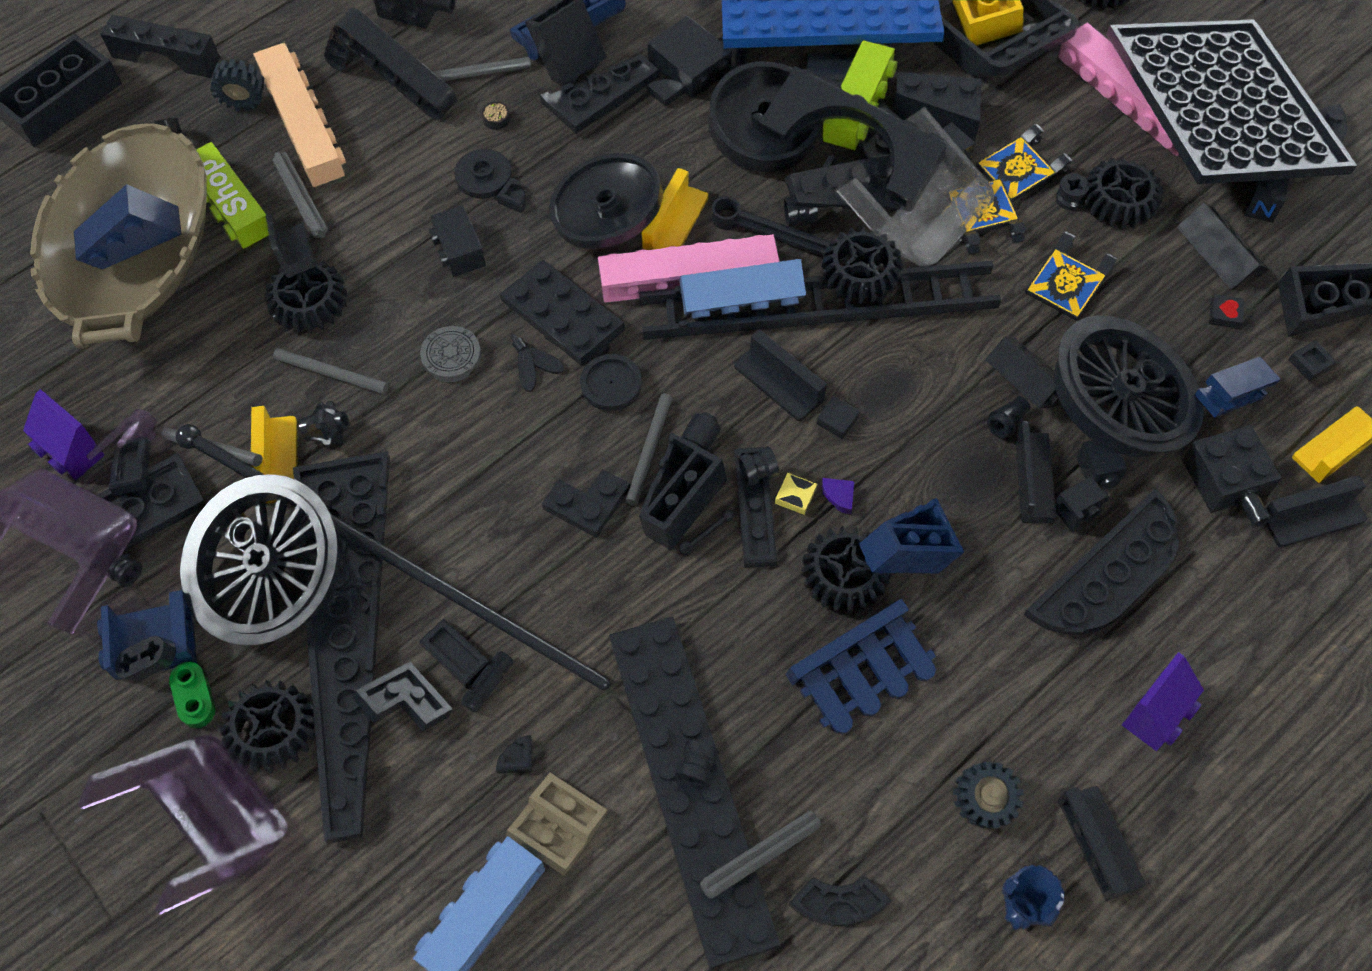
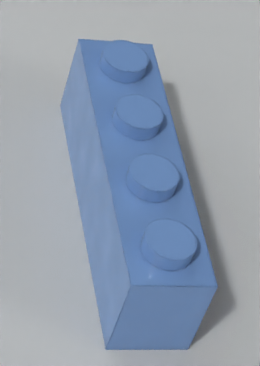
[679,259,806,319]
[413,836,545,971]

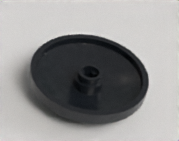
[549,153,663,249]

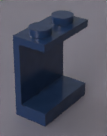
[97,590,197,680]

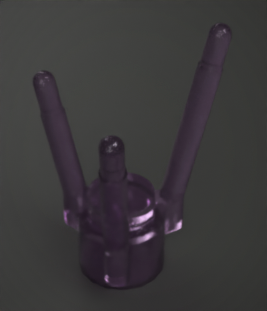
[87,409,157,459]

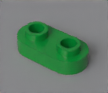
[169,662,216,729]

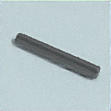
[273,152,328,238]
[700,811,821,898]

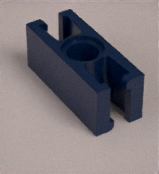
[1195,357,1281,418]

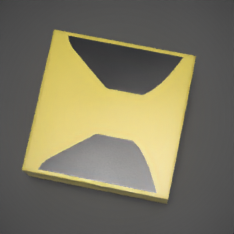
[775,473,817,515]

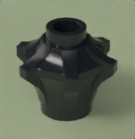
[299,401,350,447]

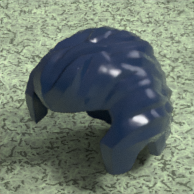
[1002,865,1064,930]

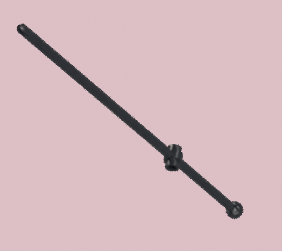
[175,424,611,690]

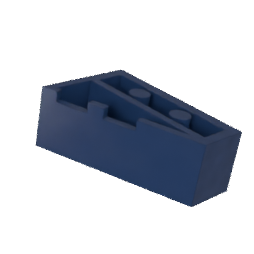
[74,184,182,270]
[859,498,964,574]

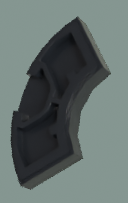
[788,875,892,926]

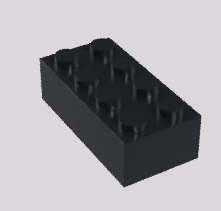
[0,34,122,148]

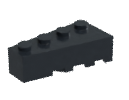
[1278,263,1372,337]

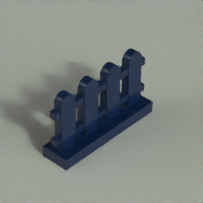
[785,598,936,734]

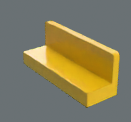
[642,168,708,250]
[251,406,297,504]
[1292,407,1372,483]

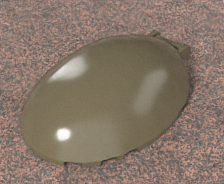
[30,124,207,349]

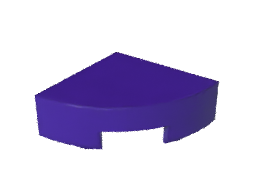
[822,478,854,514]

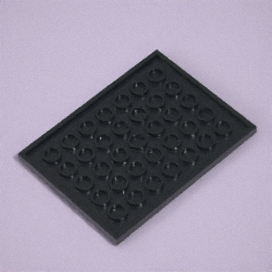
[1106,20,1357,184]

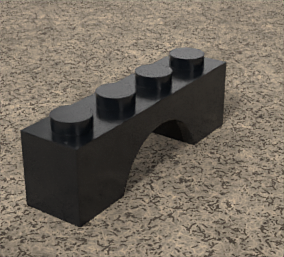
[100,15,221,78]

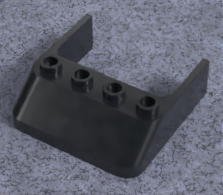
[932,0,1078,77]

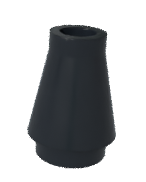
[987,396,1030,438]

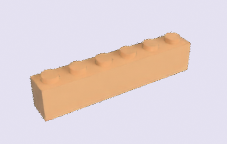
[253,43,346,187]

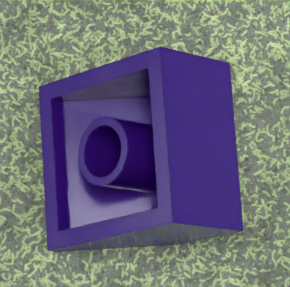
[23,389,105,481]
[1122,652,1204,751]

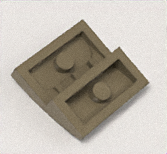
[506,773,608,876]

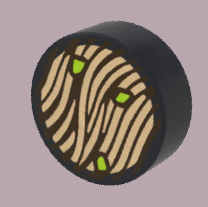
[482,102,510,129]

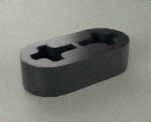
[115,636,176,682]

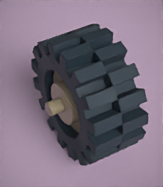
[210,59,265,111]
[953,762,1024,828]

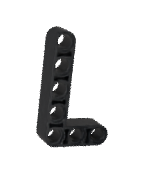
[324,8,457,120]

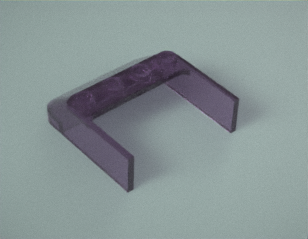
[0,469,137,635]
[78,735,287,915]

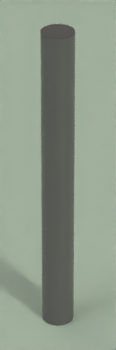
[432,57,531,81]
[273,348,388,394]
[626,394,672,506]
[161,427,262,467]

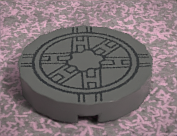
[420,326,482,382]

